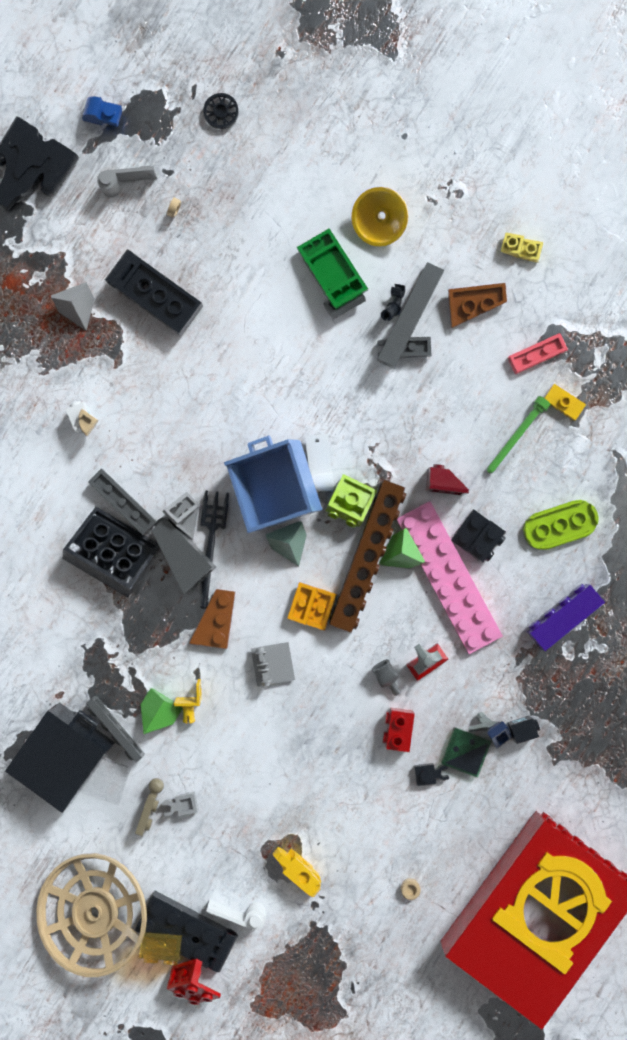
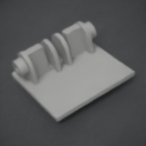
[251,642,295,687]

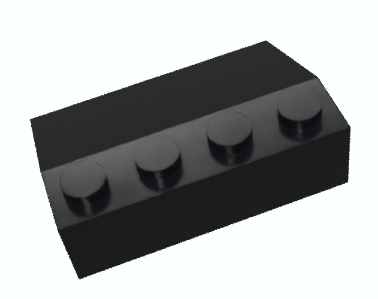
[62,506,160,598]

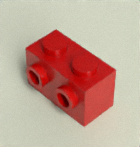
[382,707,415,752]

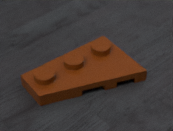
[448,283,507,328]
[189,589,236,649]

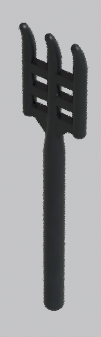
[200,490,229,609]

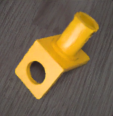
[174,679,202,724]

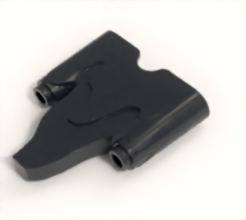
[0,116,79,210]

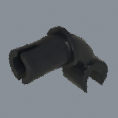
[381,284,406,322]

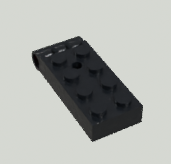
[104,249,203,336]
[134,890,238,972]

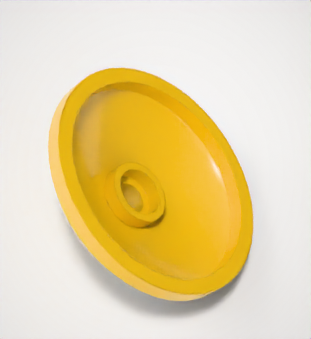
[351,187,408,247]

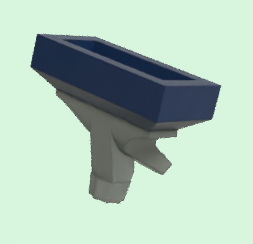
[468,712,513,749]

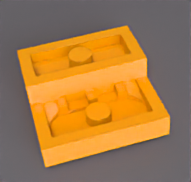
[287,582,337,631]

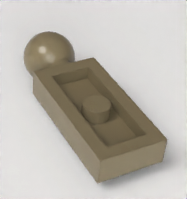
[135,778,164,836]

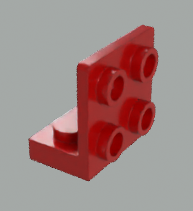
[166,959,221,1005]

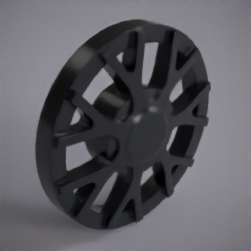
[203,93,239,129]

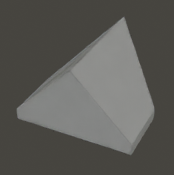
[51,282,94,331]
[162,492,200,539]

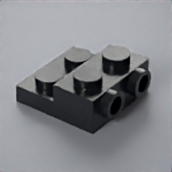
[451,509,506,563]

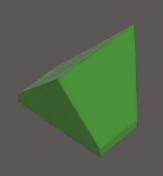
[379,528,425,569]
[141,688,183,734]

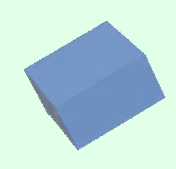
[224,435,322,533]

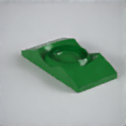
[297,228,368,310]

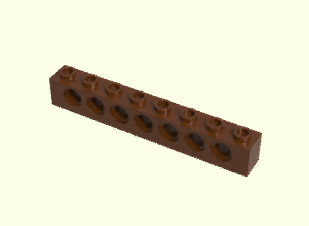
[329,480,407,633]

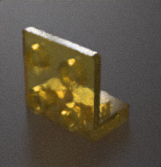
[139,932,183,965]

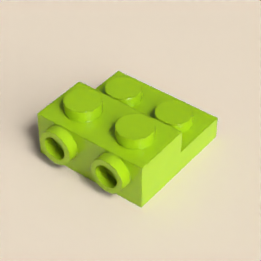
[325,474,377,528]

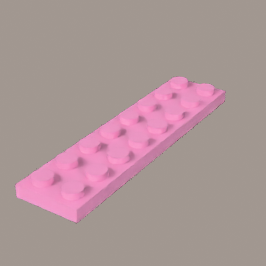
[397,501,503,654]

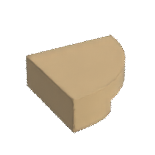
[79,409,99,436]

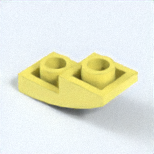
[501,233,543,263]

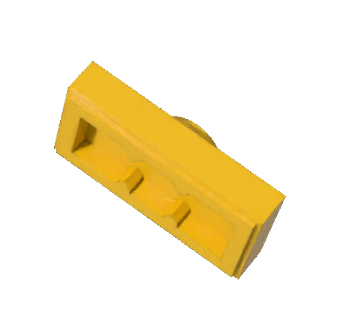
[544,384,586,421]

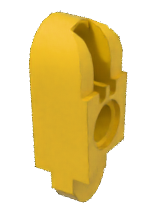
[272,847,321,897]

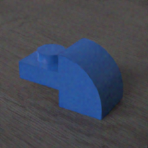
[82,96,123,127]

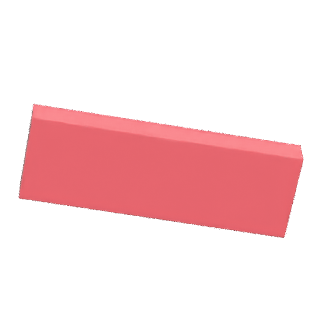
[507,333,568,375]

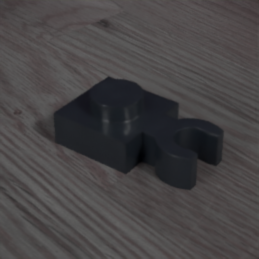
[414,763,449,786]

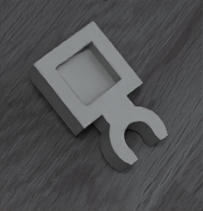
[162,791,198,816]

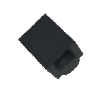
[507,716,540,744]

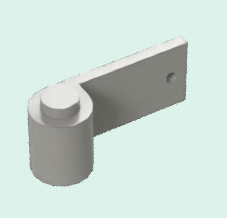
[97,166,157,197]

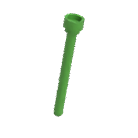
[487,396,551,474]

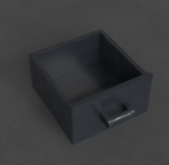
[5,702,115,813]

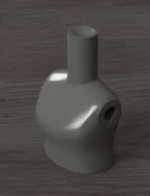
[372,659,401,696]

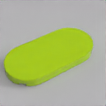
[523,500,599,550]

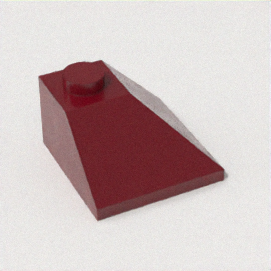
[425,464,469,496]

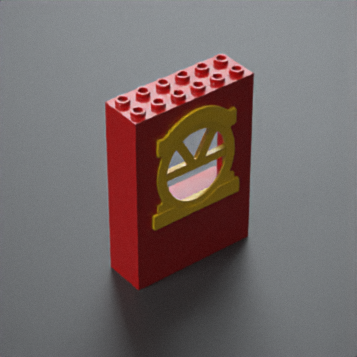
[440,811,627,1029]

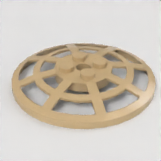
[36,853,147,977]

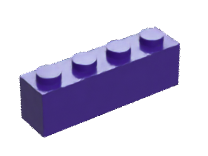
[527,584,605,651]

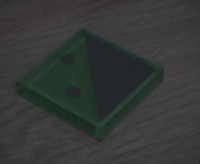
[441,726,491,778]

